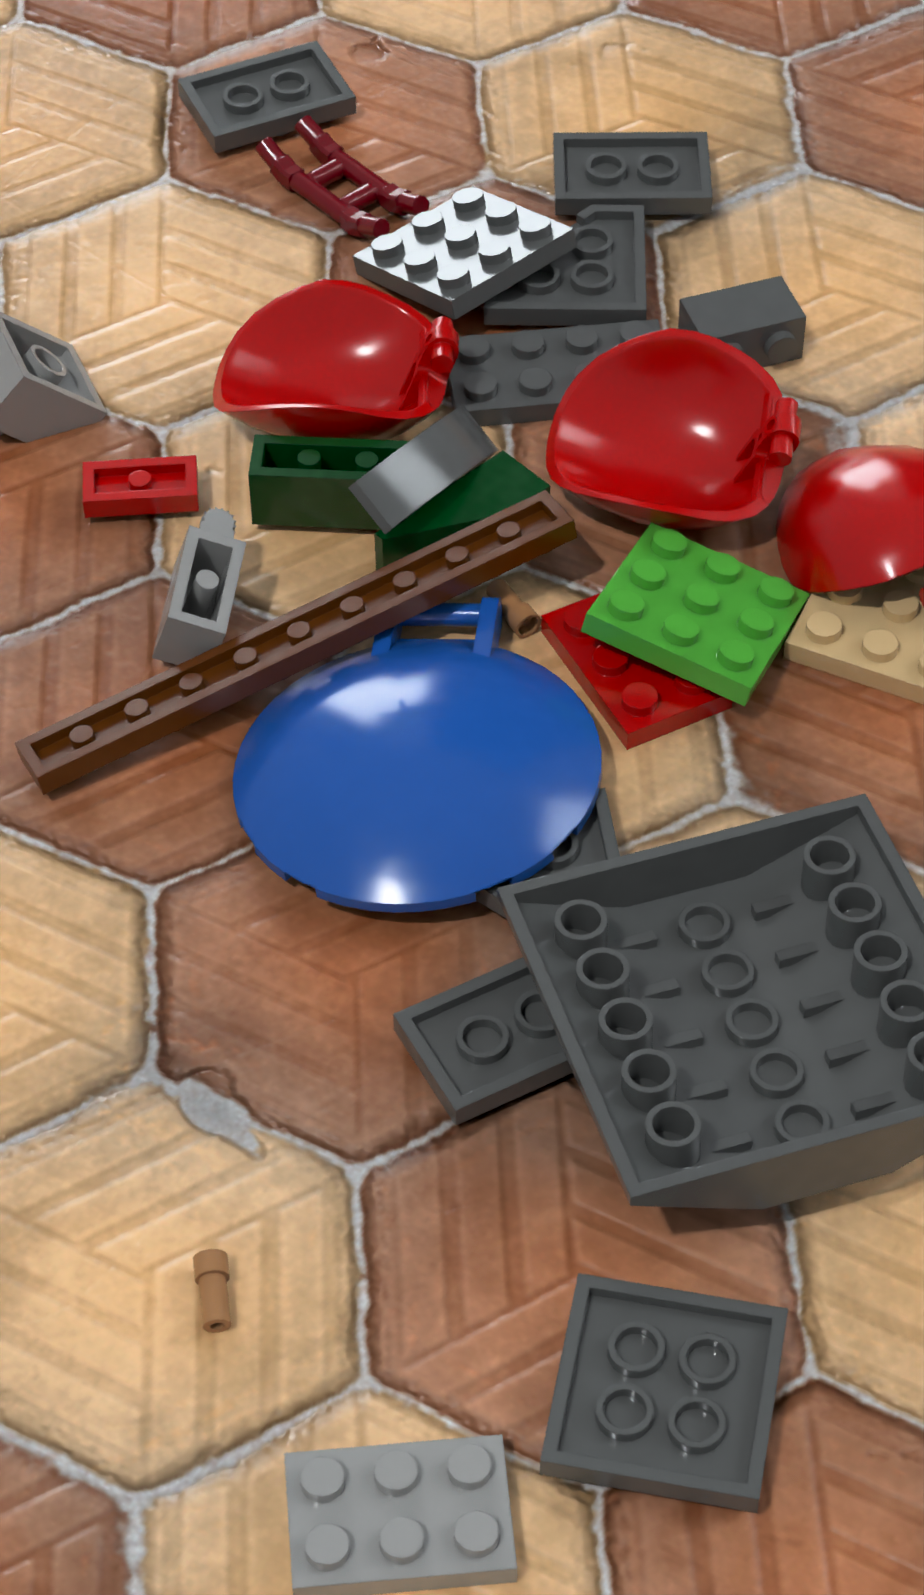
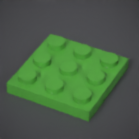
[581,523,810,707]

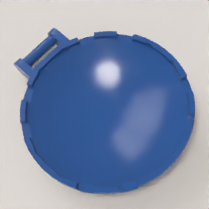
[233,597,602,913]

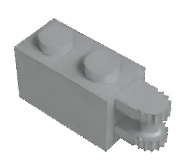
[152,507,246,665]

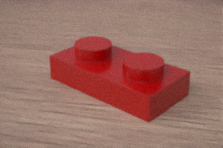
[83,455,199,518]

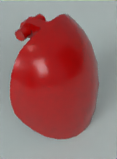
[213,279,459,440]
[546,328,802,530]
[776,445,924,607]

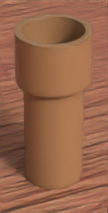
[486,578,541,638]
[193,1249,231,1333]

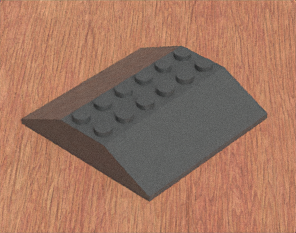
[497,794,924,1210]

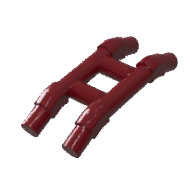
[255,115,429,239]

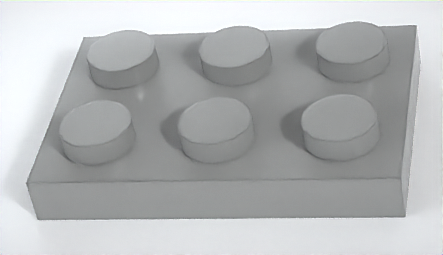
[284,1434,517,1595]

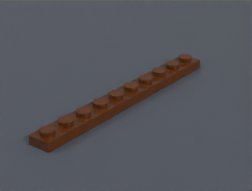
[15,490,577,795]

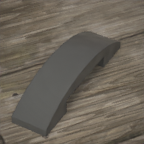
[349,406,498,534]

